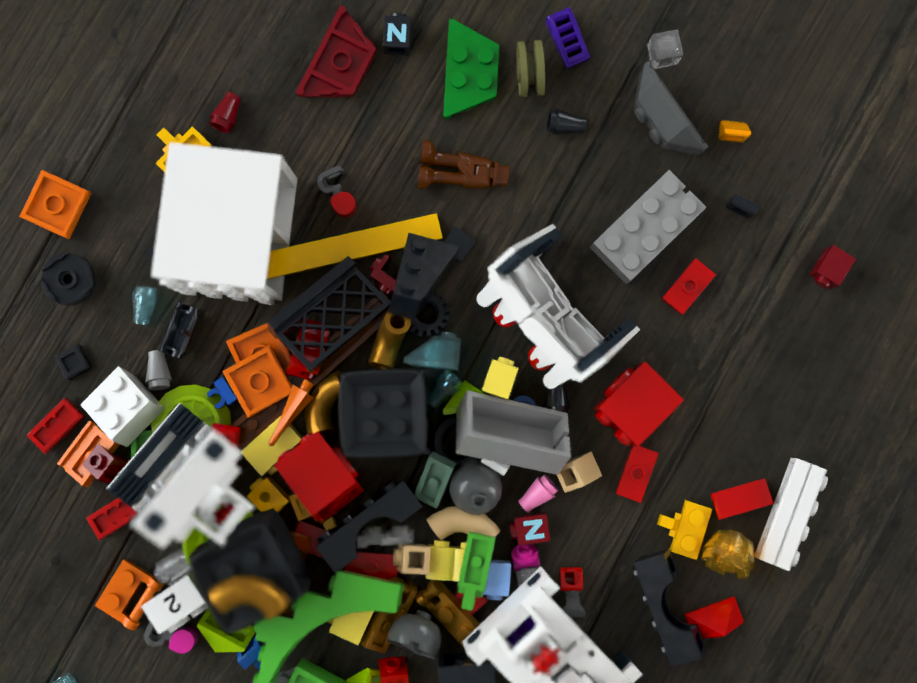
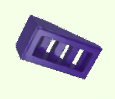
[546,7,590,69]

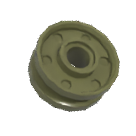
[516,40,545,98]

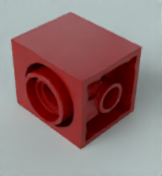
[593,361,684,447]
[274,431,364,524]

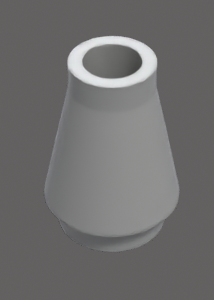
[145,350,172,390]

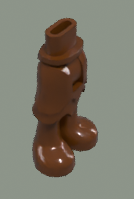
[417,140,509,189]

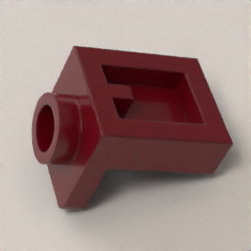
[83,444,129,484]

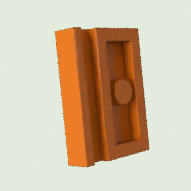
[57,421,120,487]

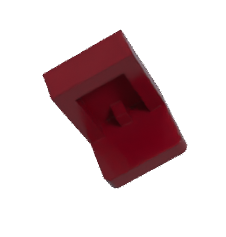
[370,254,396,296]

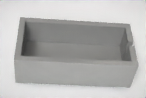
[590,170,706,284]
[456,391,571,475]

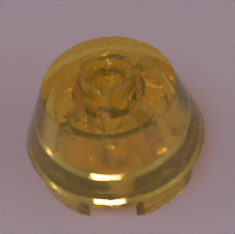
[701,530,754,579]

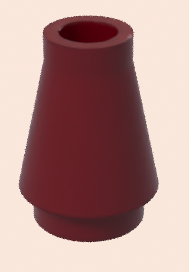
[210,92,241,133]

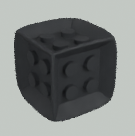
[339,369,432,458]
[189,508,310,634]

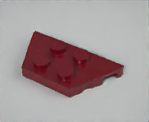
[295,5,377,97]

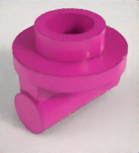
[511,544,540,570]

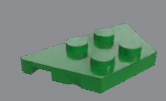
[443,19,499,119]

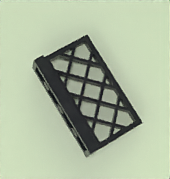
[267,256,390,373]

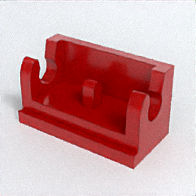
[286,319,330,380]

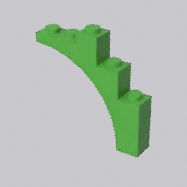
[253,570,405,683]

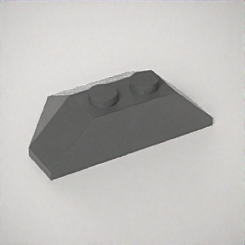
[634,61,709,156]

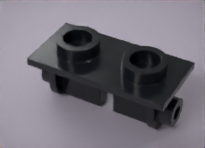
[159,302,201,359]

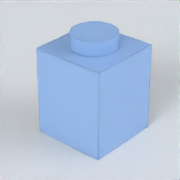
[483,559,511,600]

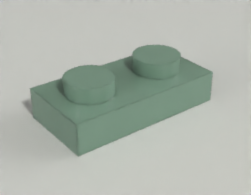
[414,452,457,509]

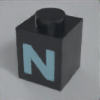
[383,13,412,56]

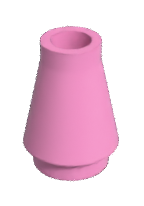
[518,474,558,513]

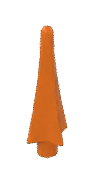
[269,379,314,446]

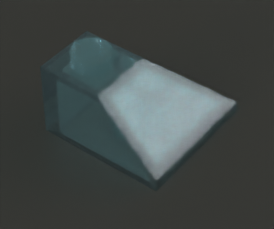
[404,332,462,371]

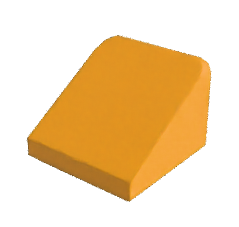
[719,121,751,142]

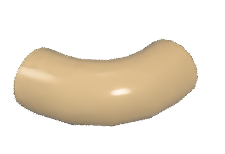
[426,506,501,541]

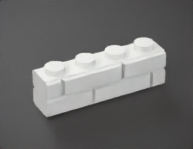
[754,458,828,571]

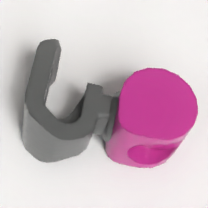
[144,621,198,654]

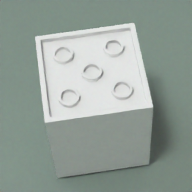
[151,143,298,305]

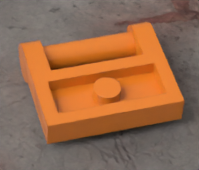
[95,559,164,631]

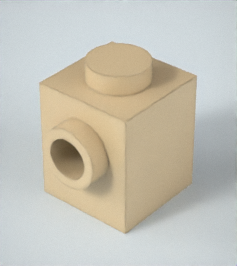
[557,451,602,493]
[393,543,431,575]

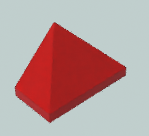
[684,596,744,639]

